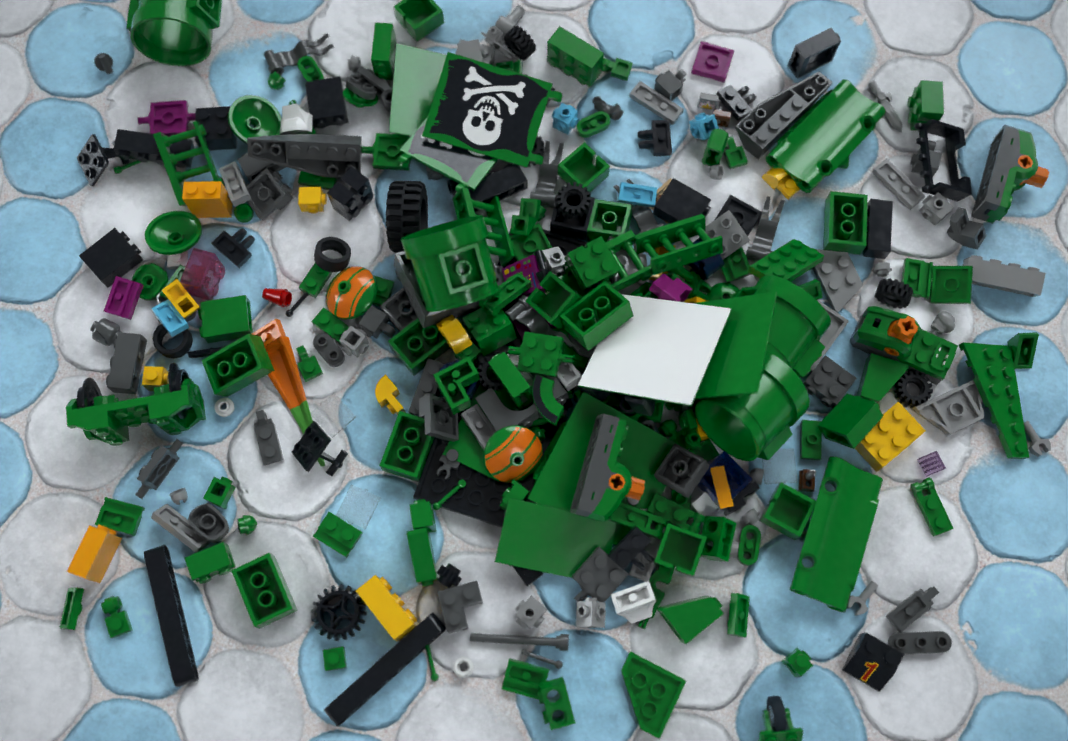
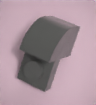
[946,207,986,249]

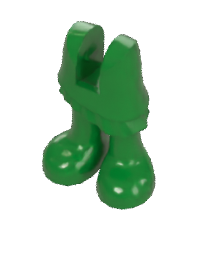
[665,266,712,301]

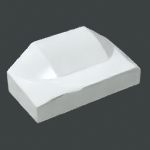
[280,103,313,135]
[610,581,656,624]

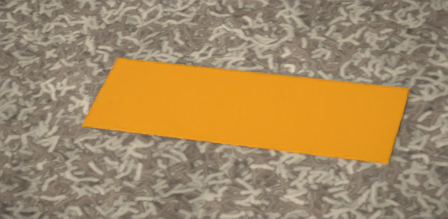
[710,465,734,509]

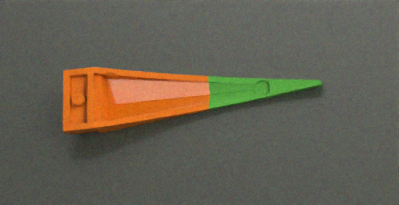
[252,319,325,466]

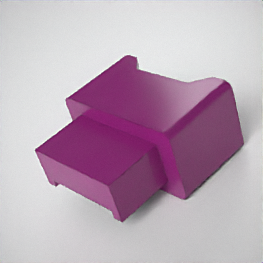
[649,273,692,302]

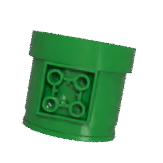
[126,0,222,66]
[401,215,500,312]
[736,275,831,377]
[695,352,810,461]

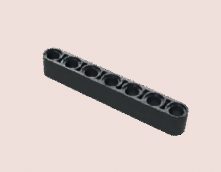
[144,545,199,687]
[324,612,446,727]

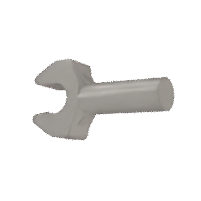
[1024,421,1051,457]
[847,581,878,616]

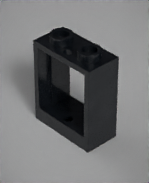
[788,27,841,78]

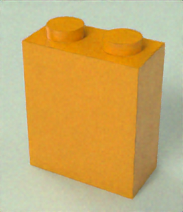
[182,181,233,218]
[67,524,122,583]

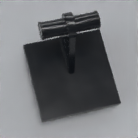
[77,134,130,186]
[292,421,348,477]

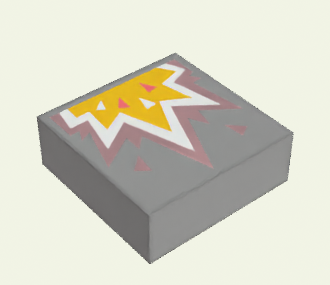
[698,93,719,110]

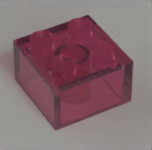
[180,248,225,300]

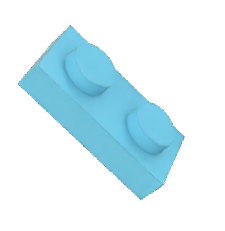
[618,182,657,207]
[151,299,189,337]

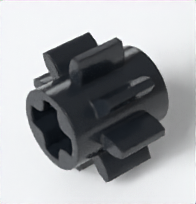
[436,563,462,588]

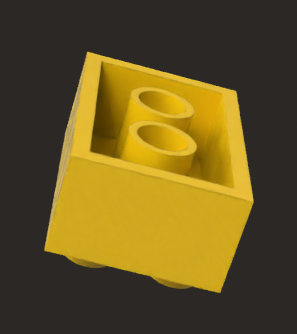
[855,401,926,472]
[356,575,417,642]

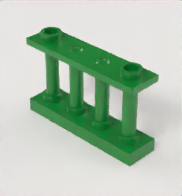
[153,121,226,206]
[452,187,515,267]
[634,214,723,275]
[564,230,652,294]

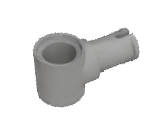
[495,5,525,34]

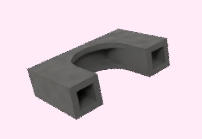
[475,373,569,431]

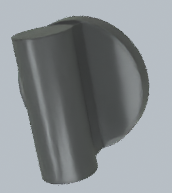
[94,53,113,74]

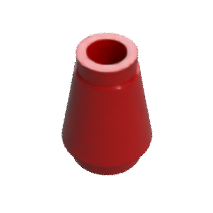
[262,288,292,307]

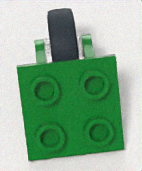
[759,696,803,741]

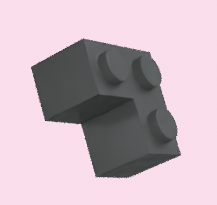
[437,581,483,634]

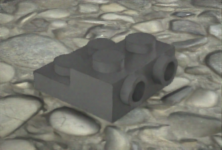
[246,168,293,220]
[803,355,857,408]
[419,393,459,442]

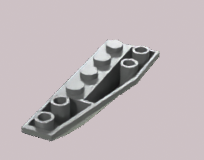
[735,72,833,159]
[247,134,362,178]

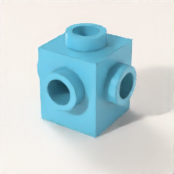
[552,103,579,135]
[689,112,719,140]

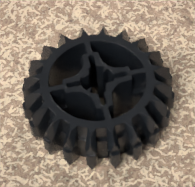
[311,584,367,641]

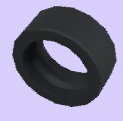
[314,237,351,272]
[152,324,193,359]

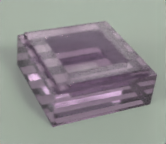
[917,451,946,477]

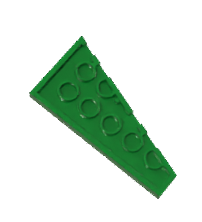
[959,342,1029,459]

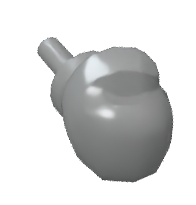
[931,311,955,335]

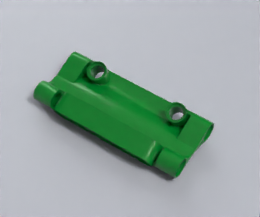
[765,79,886,193]
[790,456,883,612]

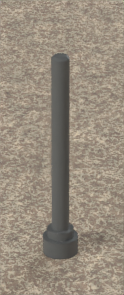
[470,633,569,651]

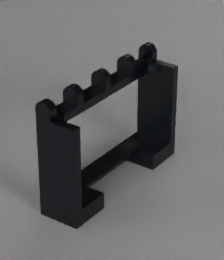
[914,119,972,201]

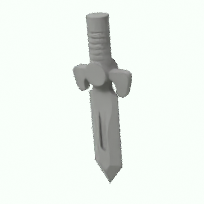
[868,81,902,132]

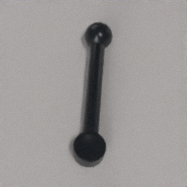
[285,293,308,317]

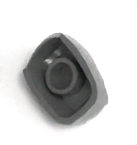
[188,503,229,543]

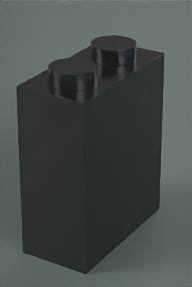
[305,77,349,129]
[653,178,711,224]
[79,228,143,288]

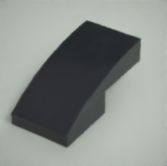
[724,481,759,516]

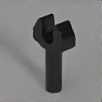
[534,250,549,282]

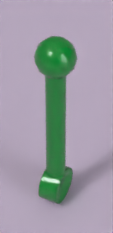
[114,160,149,173]
[433,480,466,510]
[425,644,439,681]

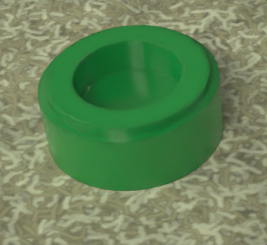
[234,203,254,223]

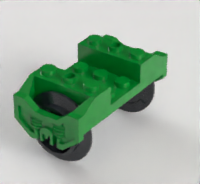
[66,363,206,446]

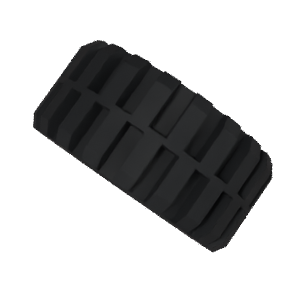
[386,181,428,253]

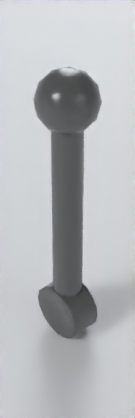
[521,650,563,669]

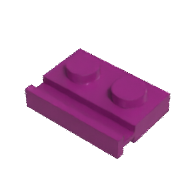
[104,276,144,320]

